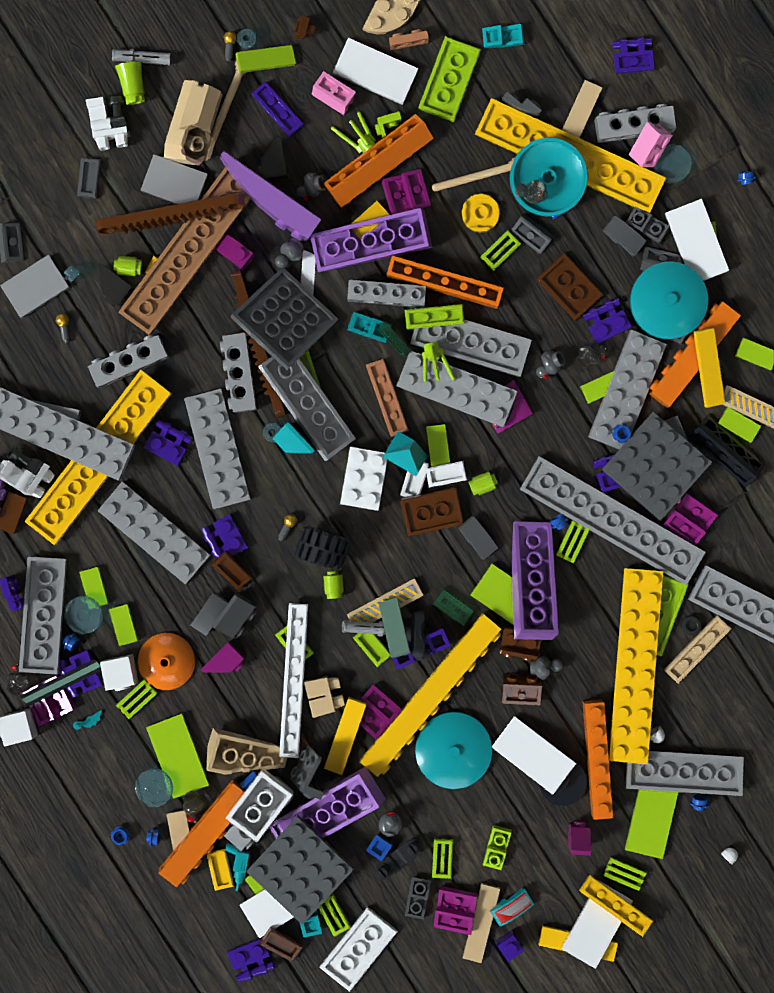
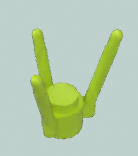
[331,112,376,154]
[422,342,455,382]

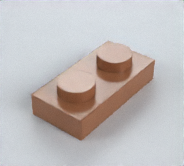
[389,29,428,50]

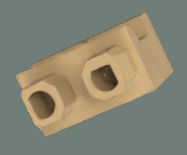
[304,676,345,718]

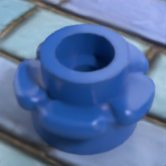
[737,171,756,185]
[612,424,631,443]
[550,513,568,530]
[62,633,80,651]
[690,795,709,811]
[111,826,130,845]
[146,827,161,846]

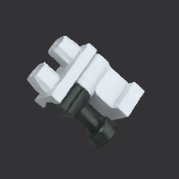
[86,96,130,151]
[0,445,55,498]

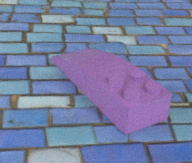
[220,151,321,241]
[310,208,433,272]
[512,521,559,640]
[269,767,386,838]

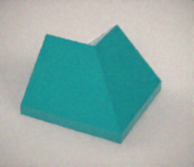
[273,422,316,454]
[383,431,428,476]

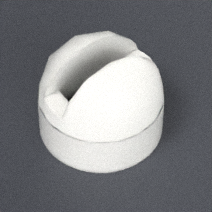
[650,726,665,743]
[721,848,738,864]

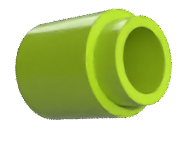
[114,255,142,276]
[468,471,498,496]
[323,571,344,599]

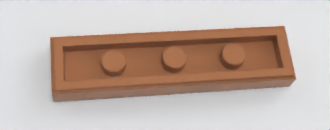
[366,359,409,437]

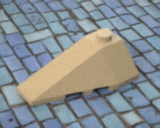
[207,728,287,775]

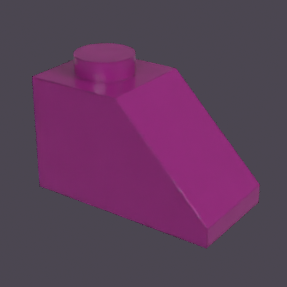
[214,234,255,271]
[201,641,245,673]
[567,821,591,855]

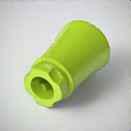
[115,61,145,105]

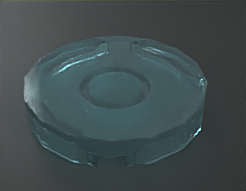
[653,144,692,184]
[64,596,103,634]
[135,768,173,807]

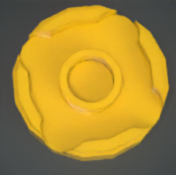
[462,193,500,233]

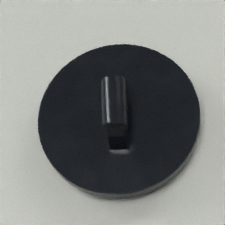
[539,759,587,806]

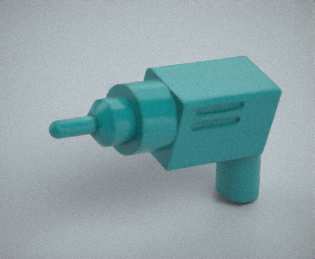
[225,843,250,891]

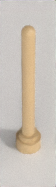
[210,60,246,142]
[432,158,515,191]

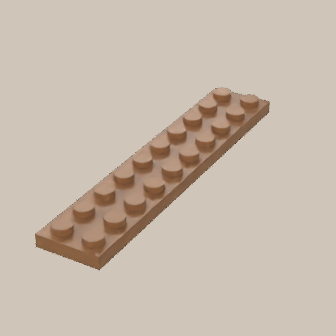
[118,167,251,335]

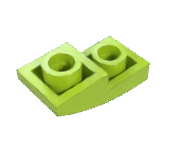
[483,825,512,870]

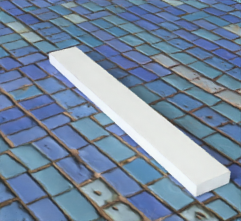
[279,603,308,758]

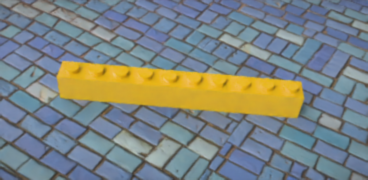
[360,613,501,777]

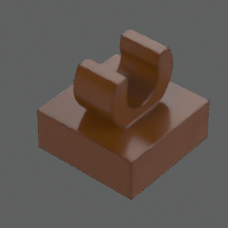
[293,15,316,40]

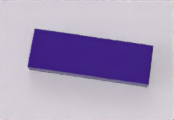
[251,81,304,137]

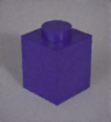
[496,930,524,962]

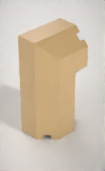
[164,80,222,165]

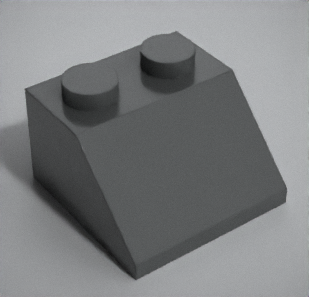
[212,593,257,638]

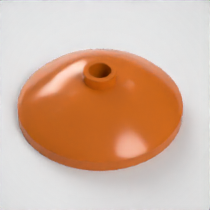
[138,633,195,690]

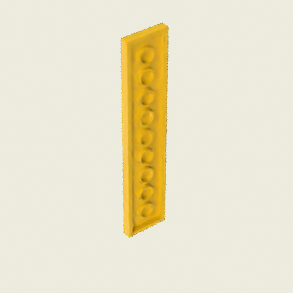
[475,98,666,213]
[25,370,172,545]
[609,568,663,764]

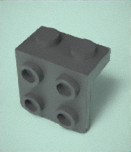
[290,746,324,800]

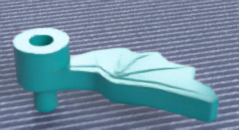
[73,710,102,730]

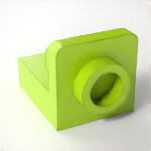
[375,112,401,139]

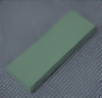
[379,598,410,658]

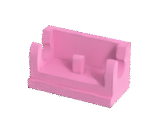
[312,71,356,115]
[629,122,672,167]

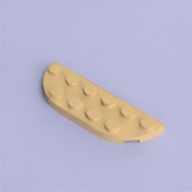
[363,0,420,34]

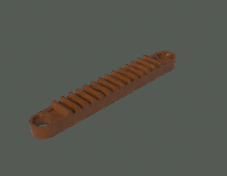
[96,194,245,234]
[231,270,286,418]

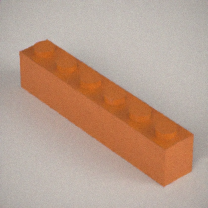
[323,114,433,208]
[387,256,504,309]
[649,301,741,408]
[582,700,613,820]
[159,779,245,888]

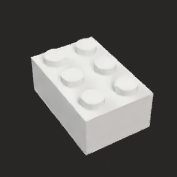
[340,447,387,510]
[226,768,294,842]

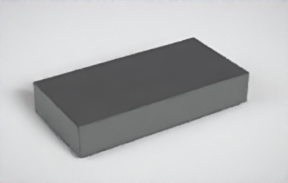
[77,158,101,199]

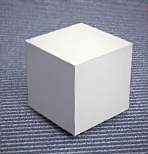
[100,654,139,691]
[0,708,38,746]

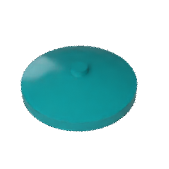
[510,138,588,217]
[630,262,708,339]
[415,711,492,789]

